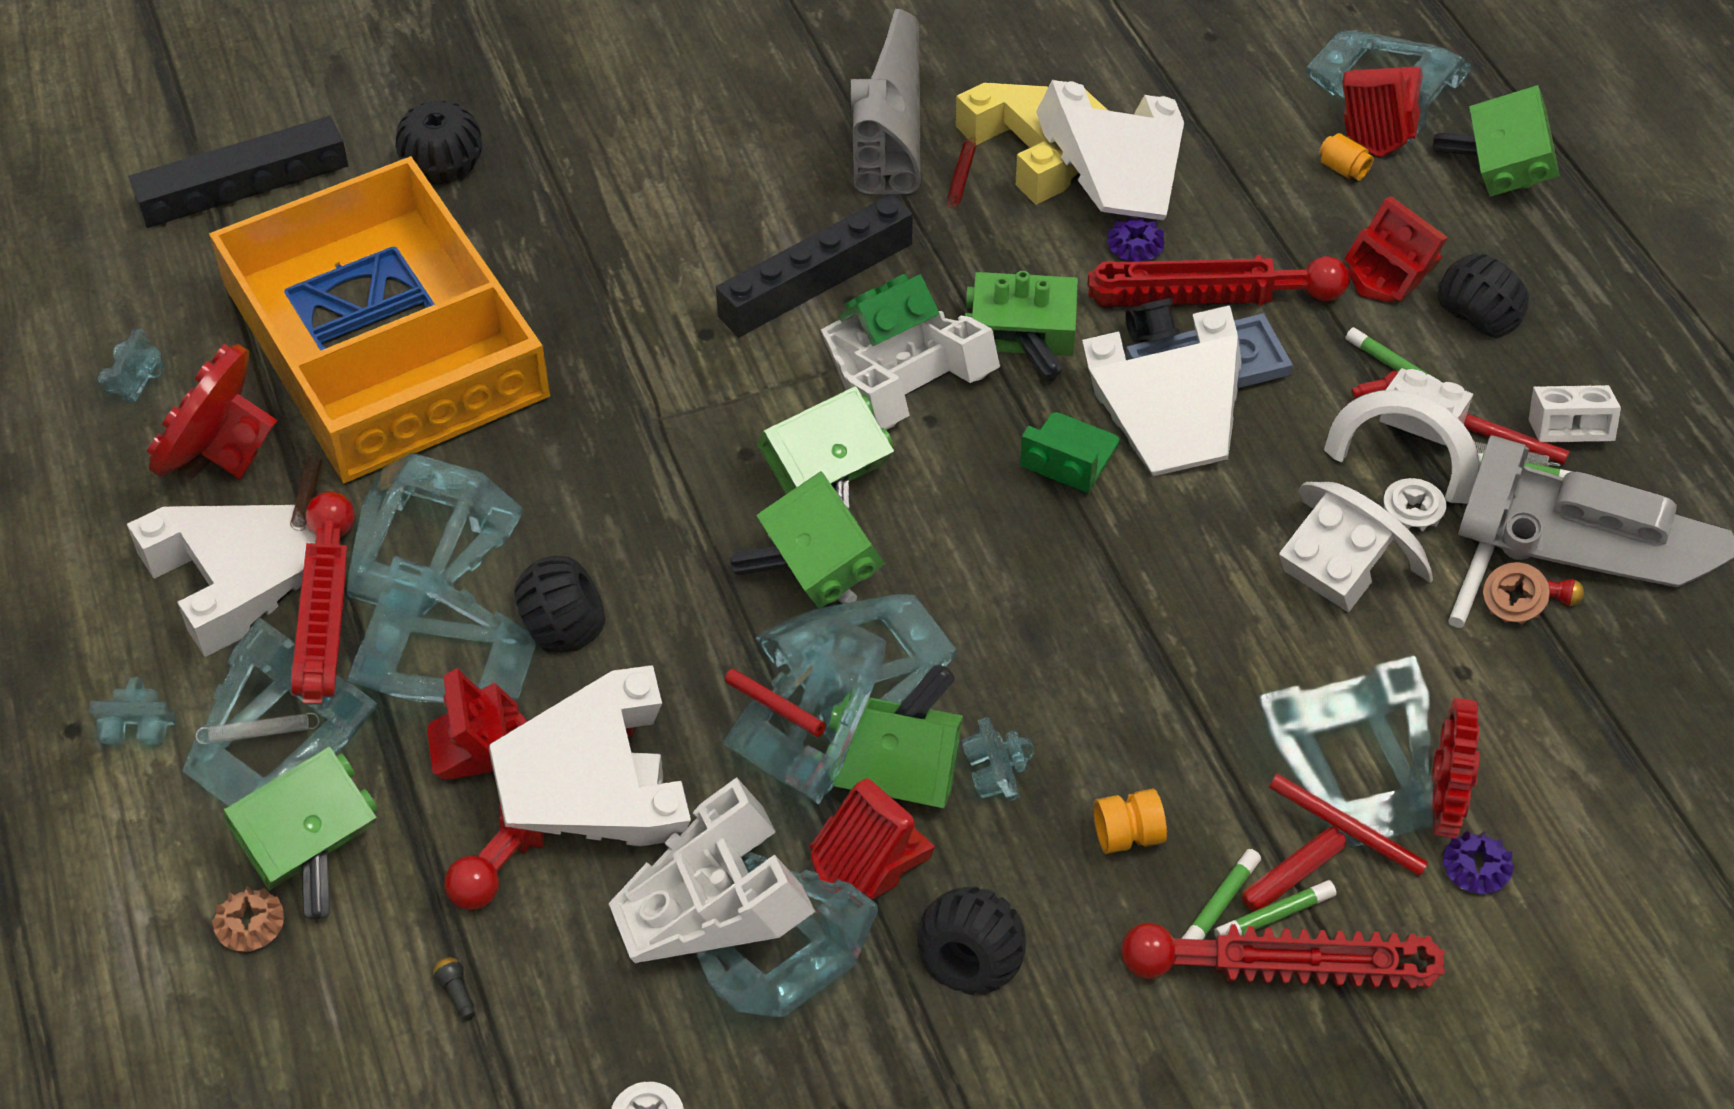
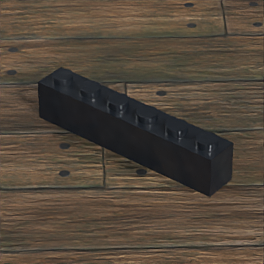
[128,115,349,228]
[716,194,913,338]

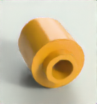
[1319,133,1374,181]

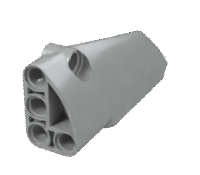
[851,9,921,194]
[1458,435,1734,587]

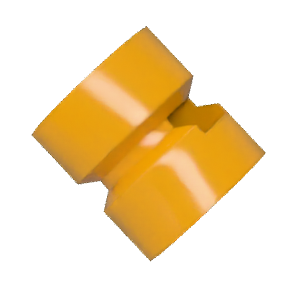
[1093,788,1167,854]

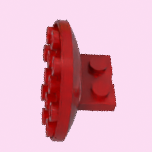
[146,343,278,479]

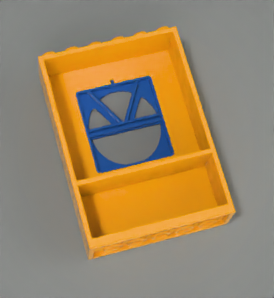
[209,156,550,484]

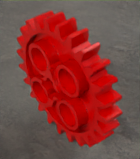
[1431,697,1479,839]

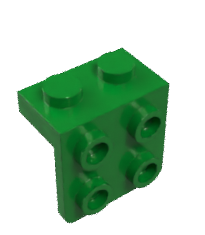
[838,273,940,346]
[1020,412,1119,493]

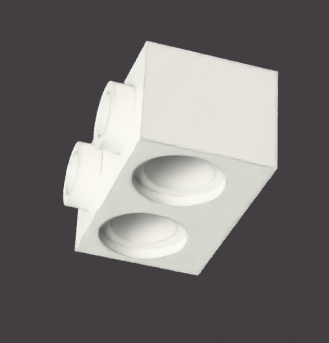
[1529,385,1621,442]

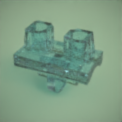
[98,328,165,403]
[89,677,177,745]
[961,716,1035,801]

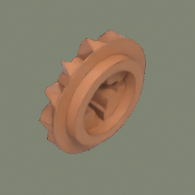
[1483,562,1550,625]
[212,886,284,952]

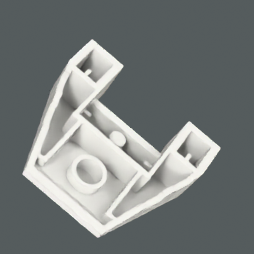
[1036,80,1184,220]
[1082,305,1242,476]
[821,311,1000,430]
[127,505,316,657]
[489,665,691,846]
[609,777,815,963]

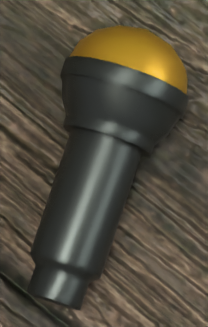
[433,957,476,1021]

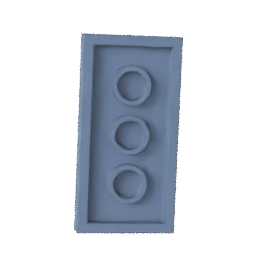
[1125,313,1293,388]

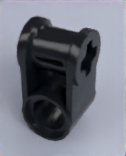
[1125,297,1180,341]

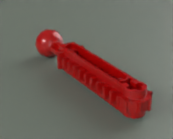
[1087,255,1349,307]
[291,491,356,704]
[444,727,634,911]
[1120,922,1446,990]

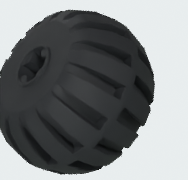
[395,100,482,183]
[1438,253,1529,338]
[515,556,605,652]
[917,887,1026,995]

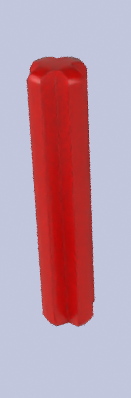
[1241,826,1346,912]

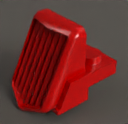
[1342,67,1423,158]
[1344,196,1448,302]
[427,668,528,780]
[809,778,935,902]

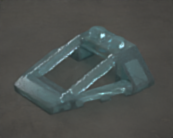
[1305,30,1472,145]
[347,453,523,618]
[347,556,536,703]
[756,594,957,745]
[722,615,886,805]
[182,617,378,806]
[1258,656,1433,848]
[696,852,878,1017]

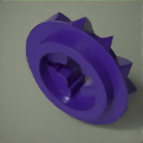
[1108,217,1165,262]
[1443,830,1514,894]

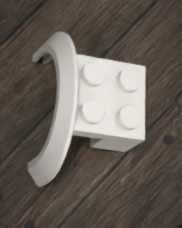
[1324,368,1479,504]
[1279,482,1433,613]

